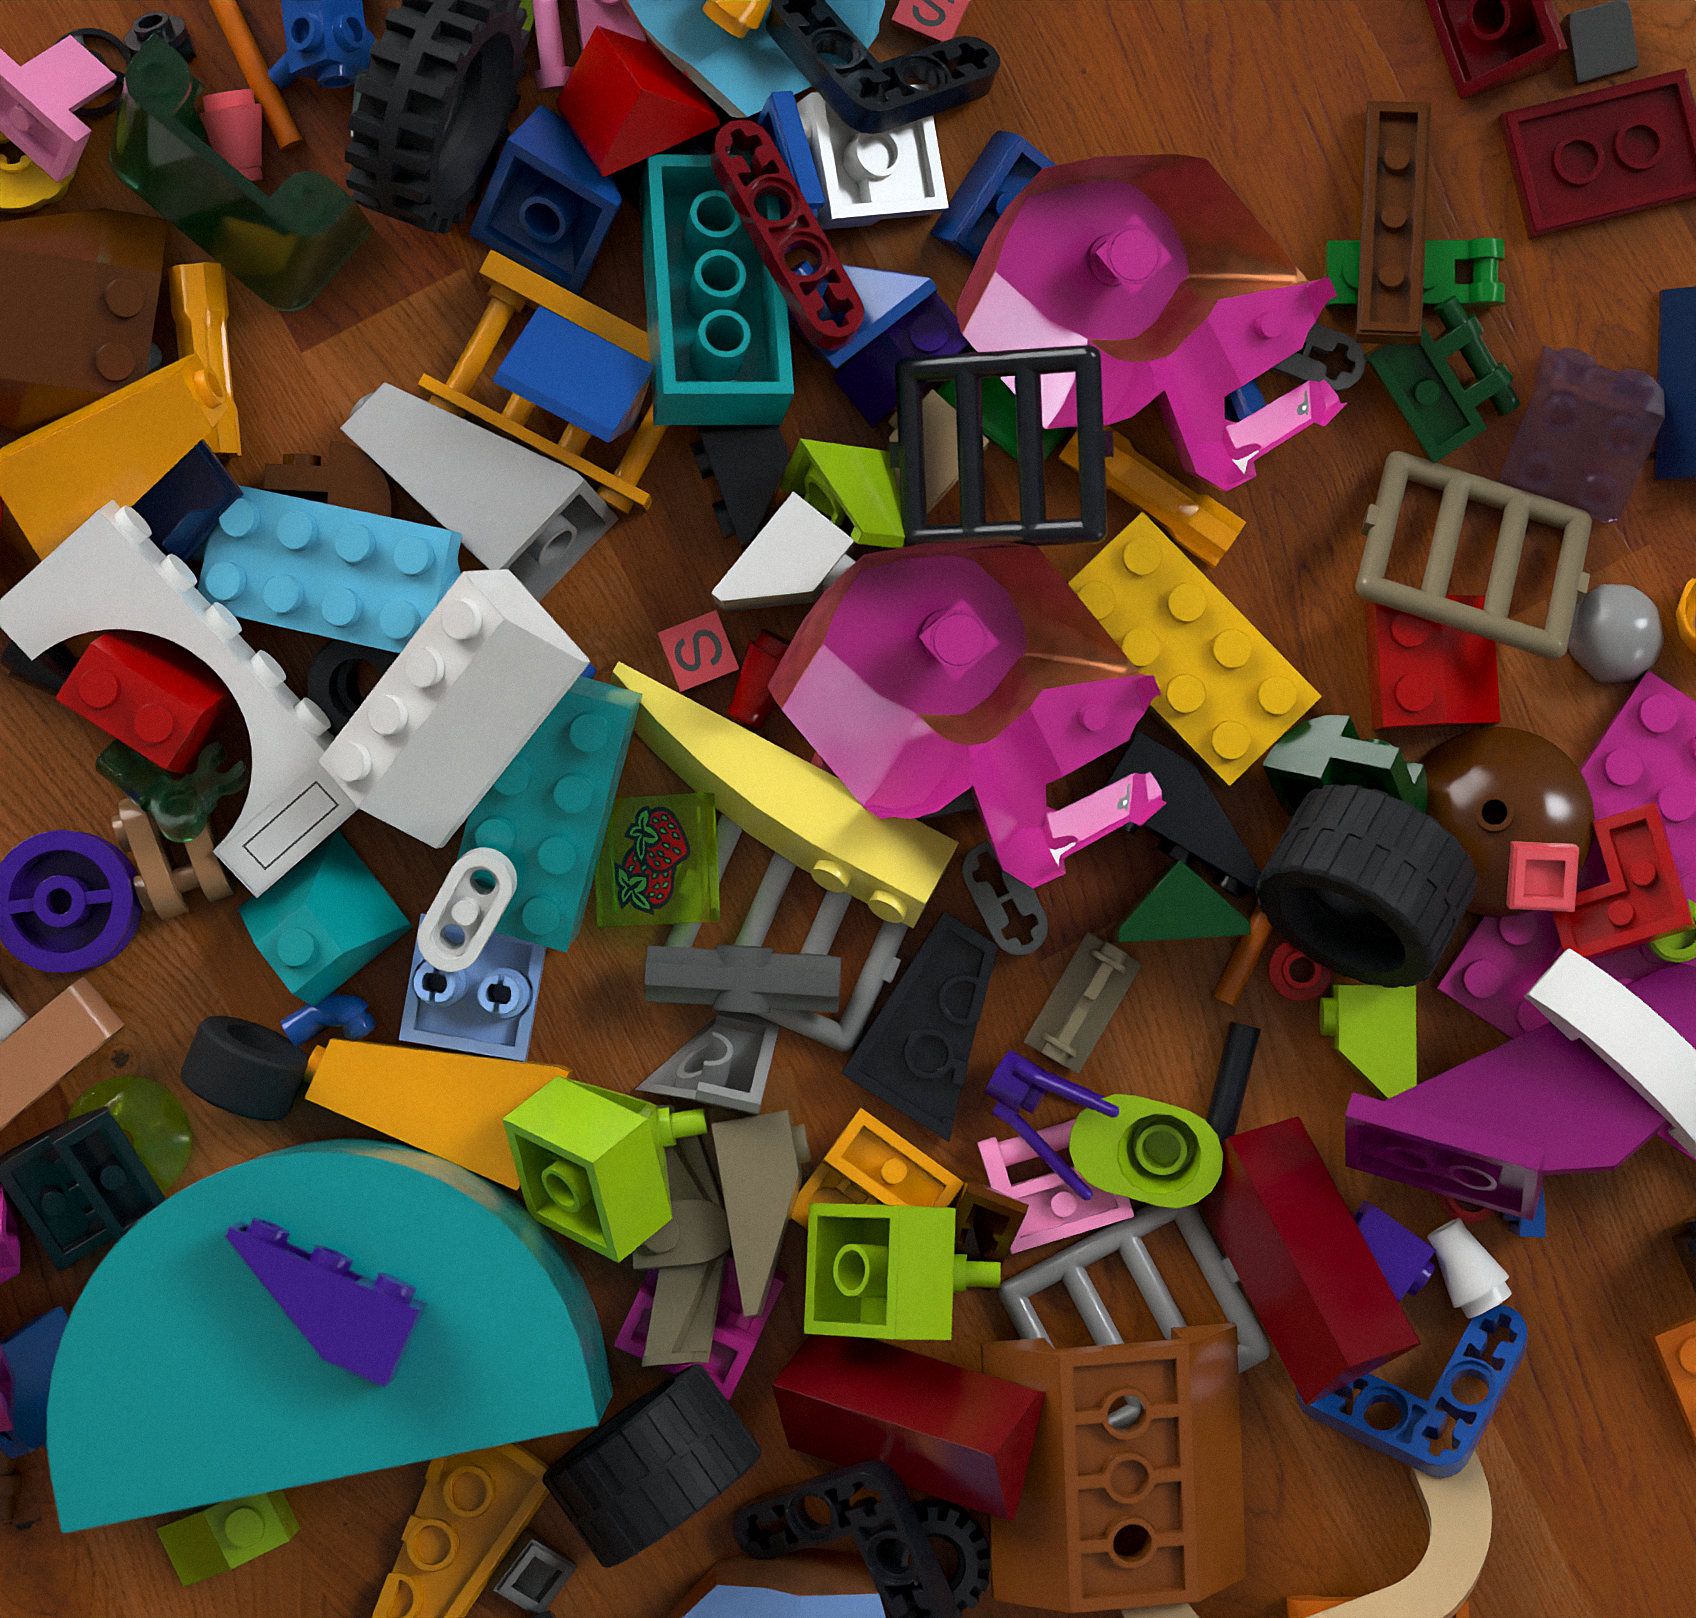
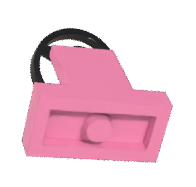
[0,28,135,183]

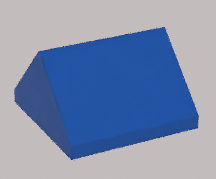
[492,306,655,443]

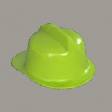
[1069,1094,1223,1208]

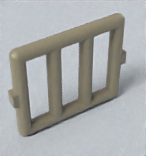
[1355,451,1592,660]

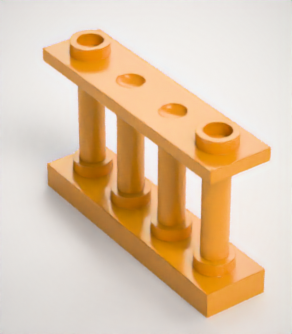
[418,250,669,514]

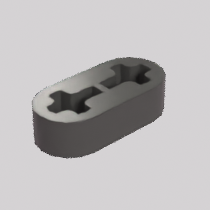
[1267,323,1366,394]
[961,841,1048,955]

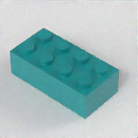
[638,154,794,425]
[456,676,642,952]

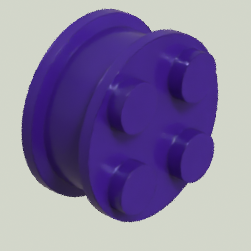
[0,830,143,973]

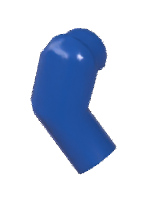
[280,993,376,1046]

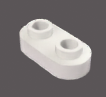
[417,847,517,972]

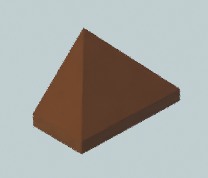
[953,1175,1029,1292]

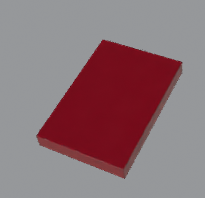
[1498,68,1696,239]

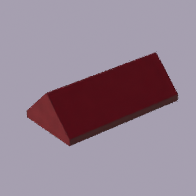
[1425,0,1568,99]
[1199,1116,1421,1406]
[772,1334,1045,1521]

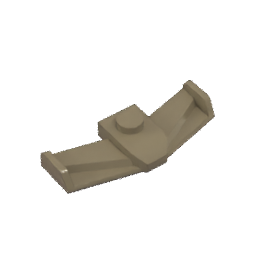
[632,1105,732,1368]

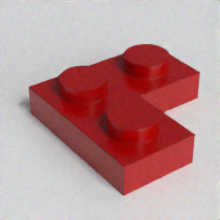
[1552,802,1696,961]

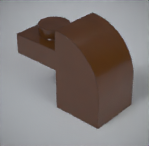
[264,441,399,519]

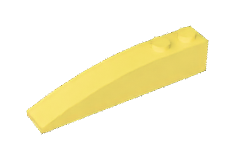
[610,662,959,929]

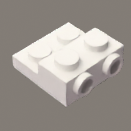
[796,84,949,230]

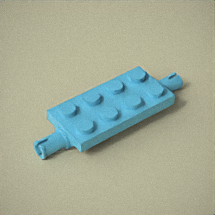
[188,485,463,653]

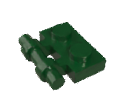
[1363,295,1521,463]

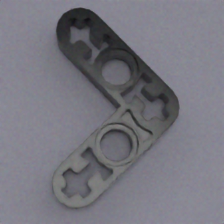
[765,0,1000,134]
[733,1460,957,1618]

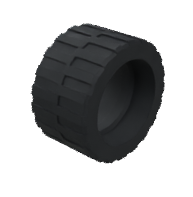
[1255,784,1478,988]
[542,1364,762,1568]

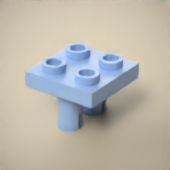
[399,913,547,1062]

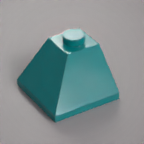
[237,828,413,1007]

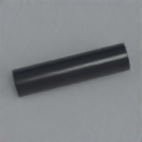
[1206,1021,1261,1144]

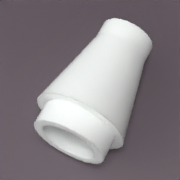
[1427,1218,1512,1319]

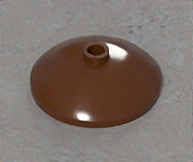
[1421,727,1595,917]

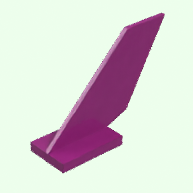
[1345,962,1696,1221]

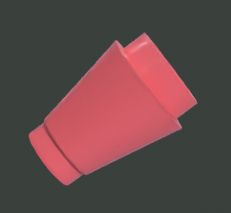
[199,89,263,185]

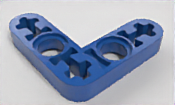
[1296,1304,1528,1478]

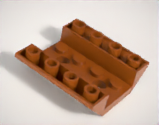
[981,1323,1246,1613]

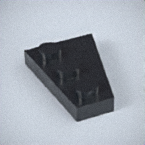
[840,911,998,1142]

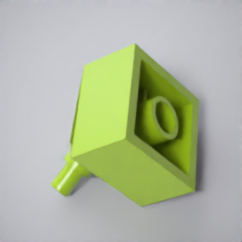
[502,1076,708,1263]
[804,1203,1001,1340]

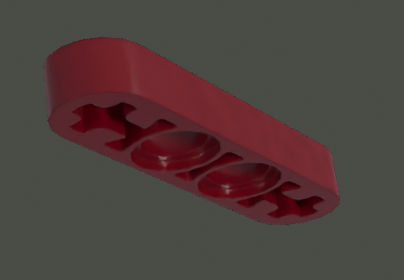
[710,119,864,351]

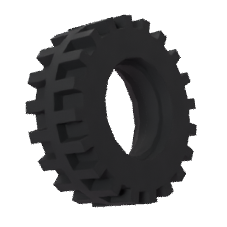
[345,0,529,234]

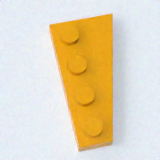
[371,1442,550,1618]

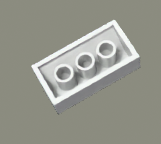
[318,569,591,848]

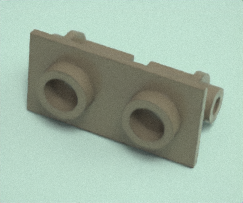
[1023,932,1142,1074]

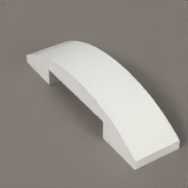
[1524,948,1696,1159]

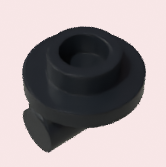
[124,11,197,75]

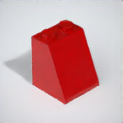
[55,629,238,775]

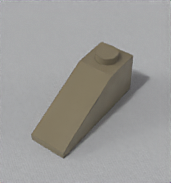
[711,1110,811,1319]

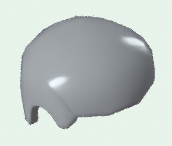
[1568,584,1664,684]

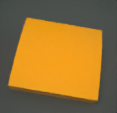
[790,1108,964,1233]

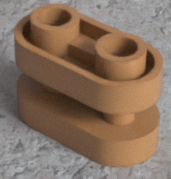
[111,774,237,920]

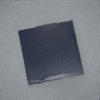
[131,439,244,563]

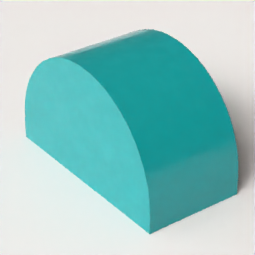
[47,1137,615,1534]

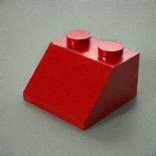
[1364,595,1501,731]

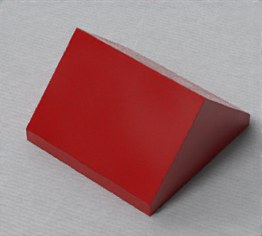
[556,25,720,177]

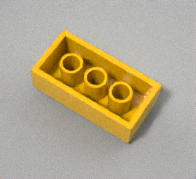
[1068,511,1322,789]

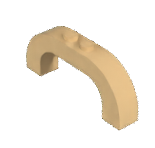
[1120,1449,1492,1618]

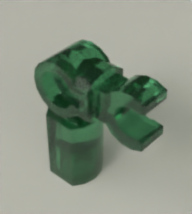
[95,738,251,842]

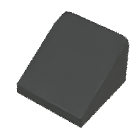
[1559,0,1638,85]
[487,1526,578,1615]

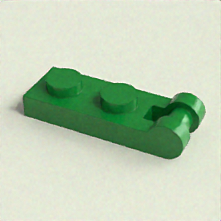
[1325,238,1505,308]

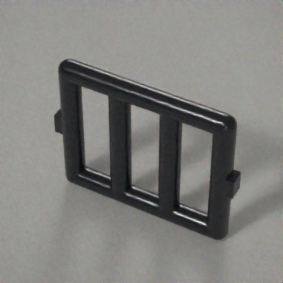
[889,345,1114,549]

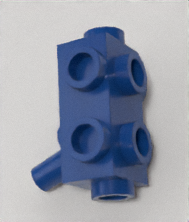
[268,0,375,89]

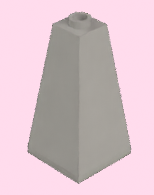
[340,382,619,603]

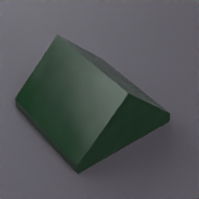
[1110,860,1251,942]

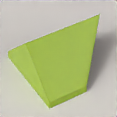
[779,439,905,548]

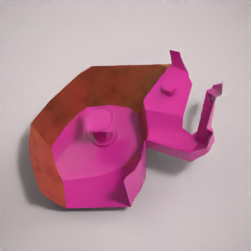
[957,154,1347,492]
[768,542,1167,888]

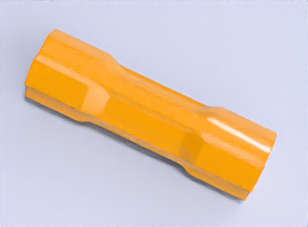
[168,262,242,460]
[1058,425,1247,569]

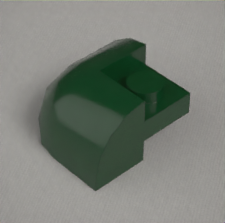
[1262,715,1427,817]

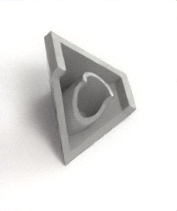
[635,1010,780,1116]

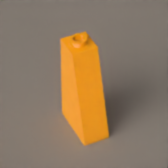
[0,352,229,562]
[303,1037,573,1191]

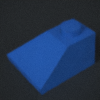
[469,105,623,296]
[787,260,938,369]

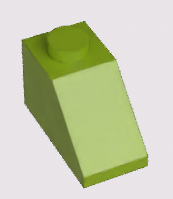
[1319,984,1417,1101]
[156,1489,301,1587]

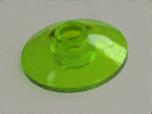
[66,1076,192,1192]

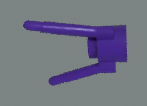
[985,1050,1120,1201]

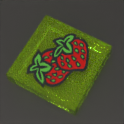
[595,793,720,927]

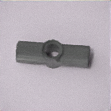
[644,945,842,1013]

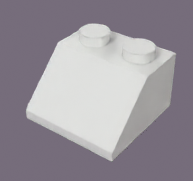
[711,491,856,612]

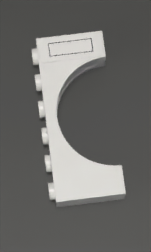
[0,499,359,898]

